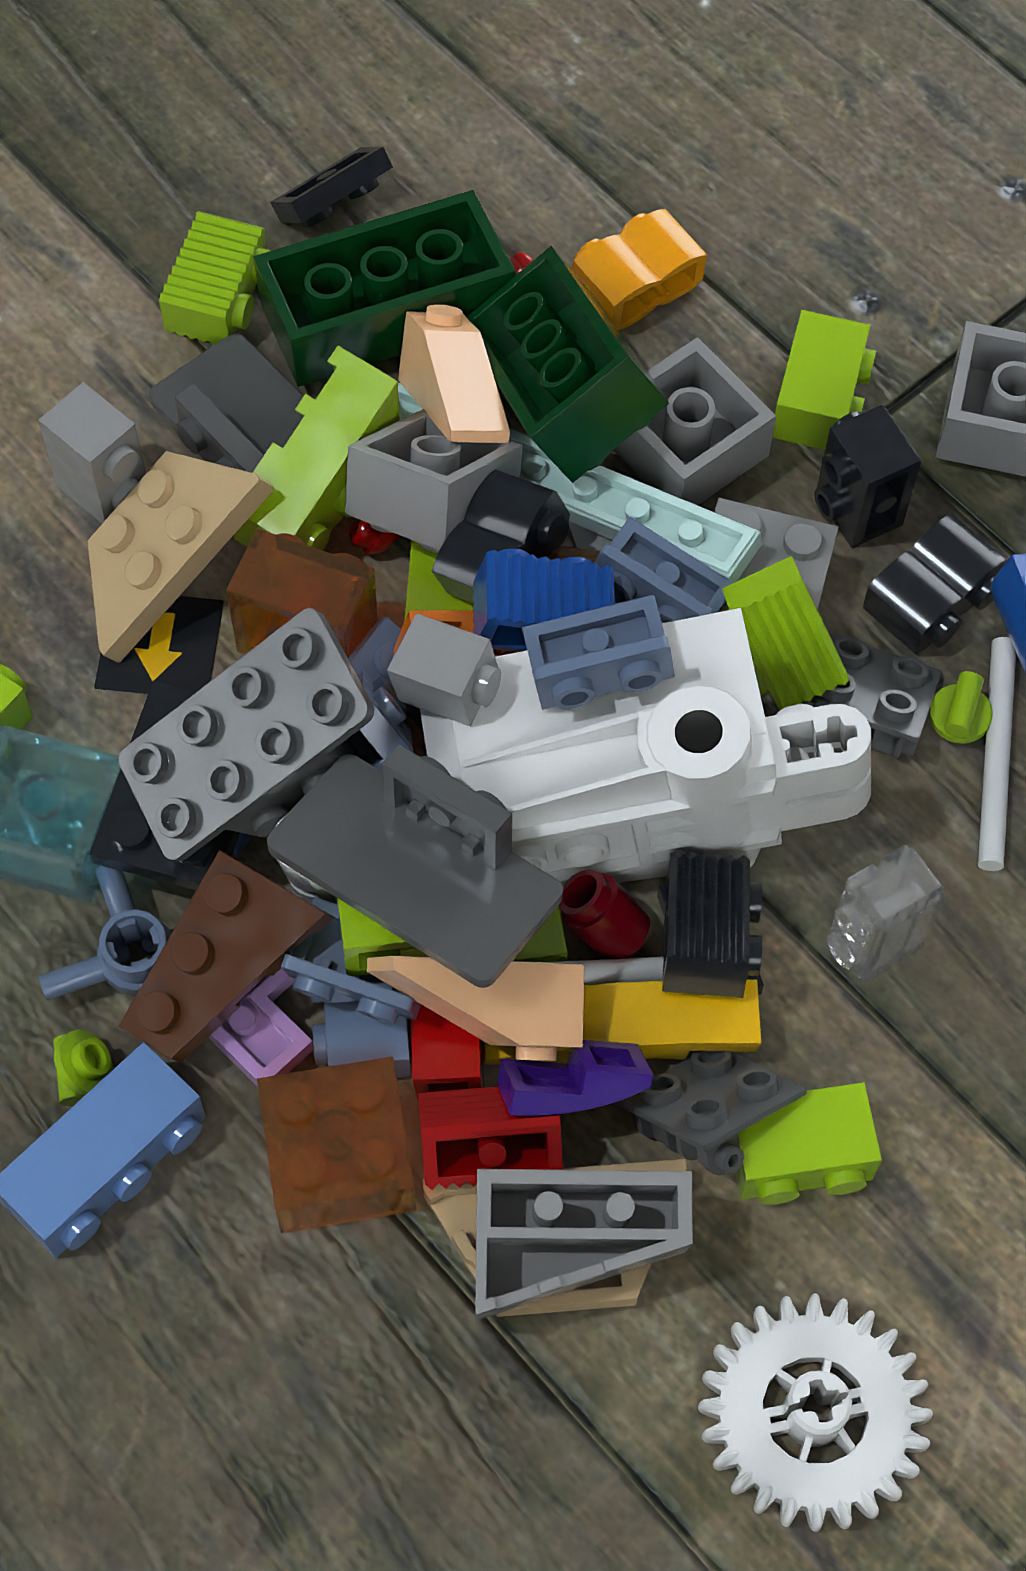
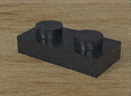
[270,147,393,227]

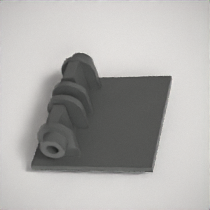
[801,633,942,759]
[615,1051,807,1176]

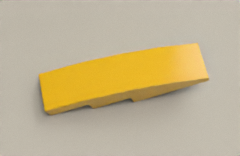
[483,980,761,1065]

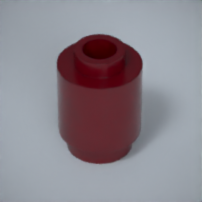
[559,869,650,959]

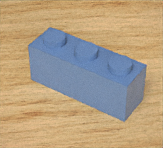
[0,1042,206,1259]

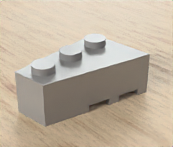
[475,1169,693,1321]

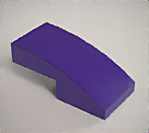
[497,1040,653,1116]

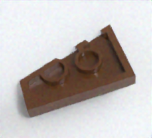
[119,850,335,1062]

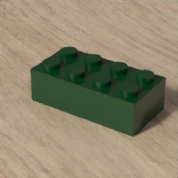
[253,190,516,387]
[467,246,669,483]

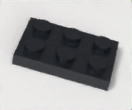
[89,680,240,890]

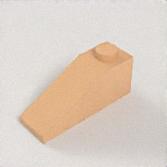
[398,305,510,443]
[367,956,584,1061]

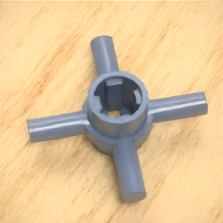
[38,865,174,1001]

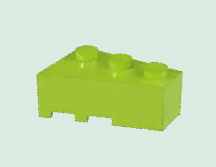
[234,345,400,576]

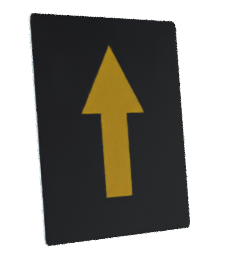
[94,596,224,694]

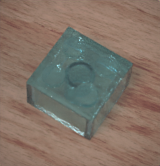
[0,725,121,903]

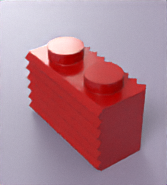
[418,1086,563,1190]

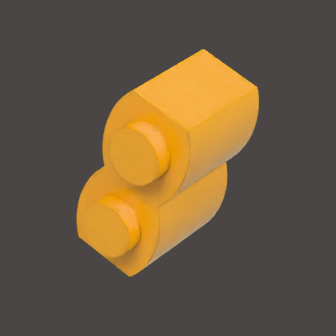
[572,209,707,331]

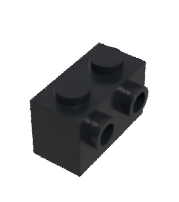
[814,404,922,548]

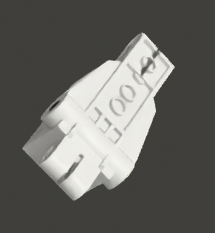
[276,608,871,904]

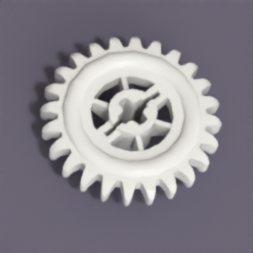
[698,1293,933,1532]

